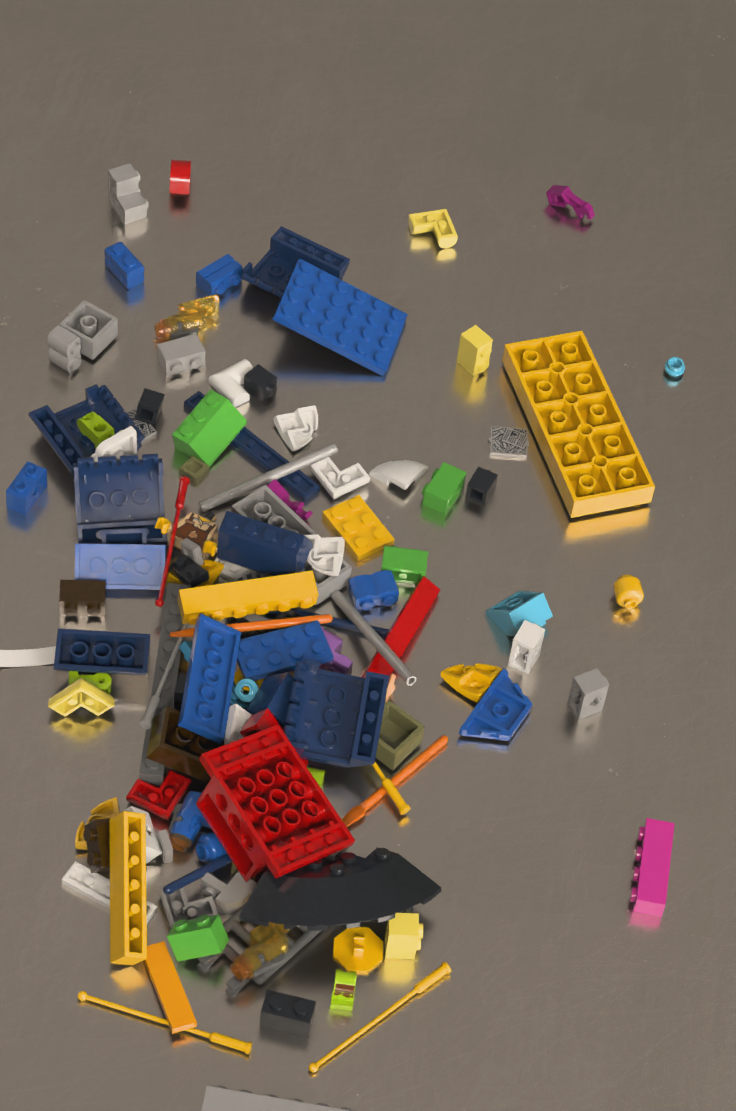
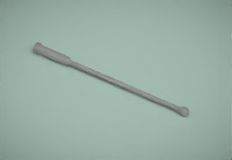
[139,623,189,729]

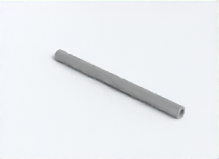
[199,443,338,512]
[331,590,417,686]

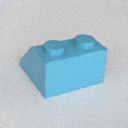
[486,590,553,637]

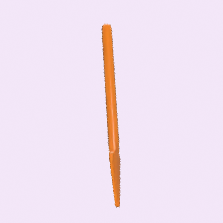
[169,614,333,637]
[342,735,448,827]

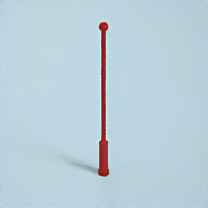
[155,476,190,607]

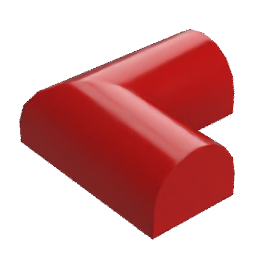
[126,770,191,820]

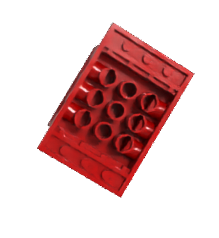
[196,724,355,882]

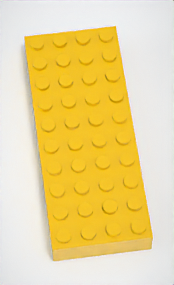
[502,331,655,518]

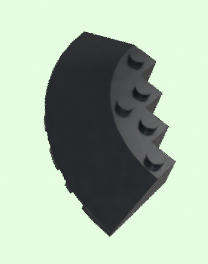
[239,848,441,931]

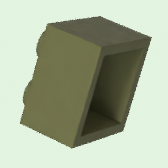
[376,700,425,770]

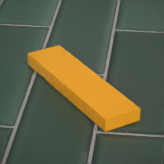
[144,941,197,1034]

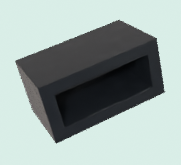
[260,989,316,1037]

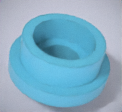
[664,357,685,376]
[235,679,259,702]

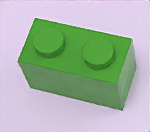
[422,462,467,515]
[381,546,428,585]
[167,914,229,962]

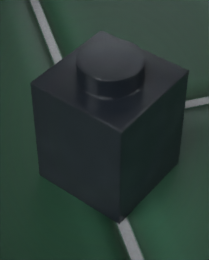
[244,364,277,402]
[135,388,165,425]
[466,466,498,506]

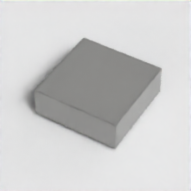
[180,538,204,566]
[157,829,173,864]

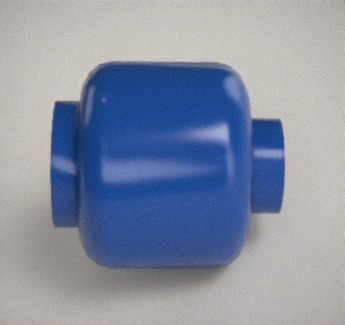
[196,832,227,864]

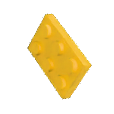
[322,495,395,562]

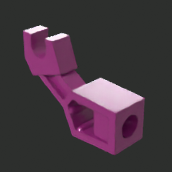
[546,185,595,220]
[266,479,313,521]

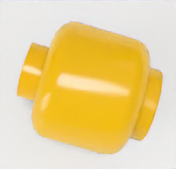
[613,574,644,609]

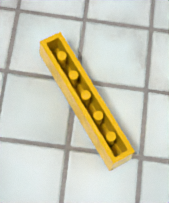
[177,571,319,625]
[109,811,147,966]

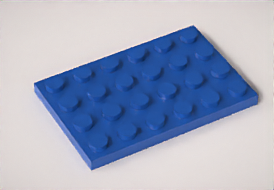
[272,258,408,376]

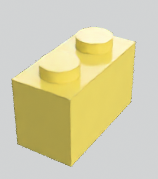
[457,325,493,377]
[385,913,423,960]

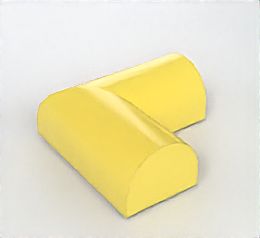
[408,209,458,248]
[48,678,115,716]

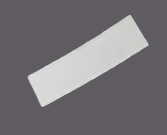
[0,646,56,667]

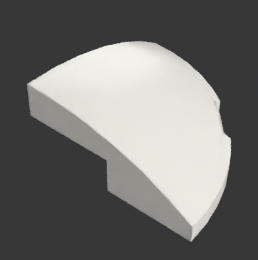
[273,405,318,451]
[369,460,429,490]
[305,534,345,576]

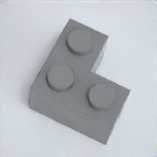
[108,163,149,224]

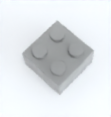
[59,300,118,360]

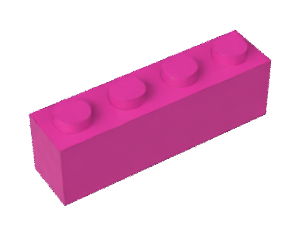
[630,818,675,917]

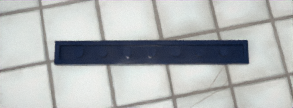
[184,391,320,502]

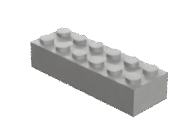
[231,485,352,605]

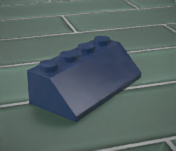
[217,511,313,576]
[53,628,150,676]

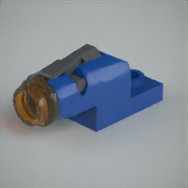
[169,791,211,852]

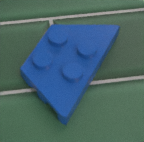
[459,668,533,741]

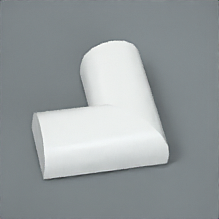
[208,359,253,407]
[310,457,370,499]

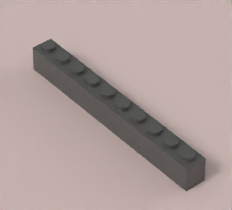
[139,583,191,788]

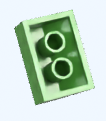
[172,389,247,468]

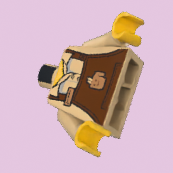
[154,511,218,560]

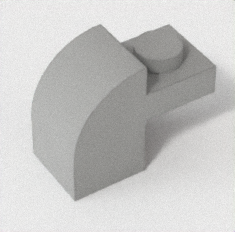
[201,871,258,915]

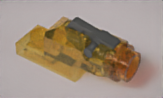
[154,294,219,341]
[230,923,290,981]

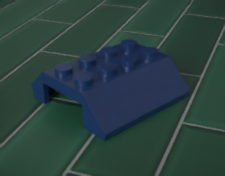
[241,226,350,298]
[28,384,145,474]
[73,454,167,544]
[283,659,389,768]

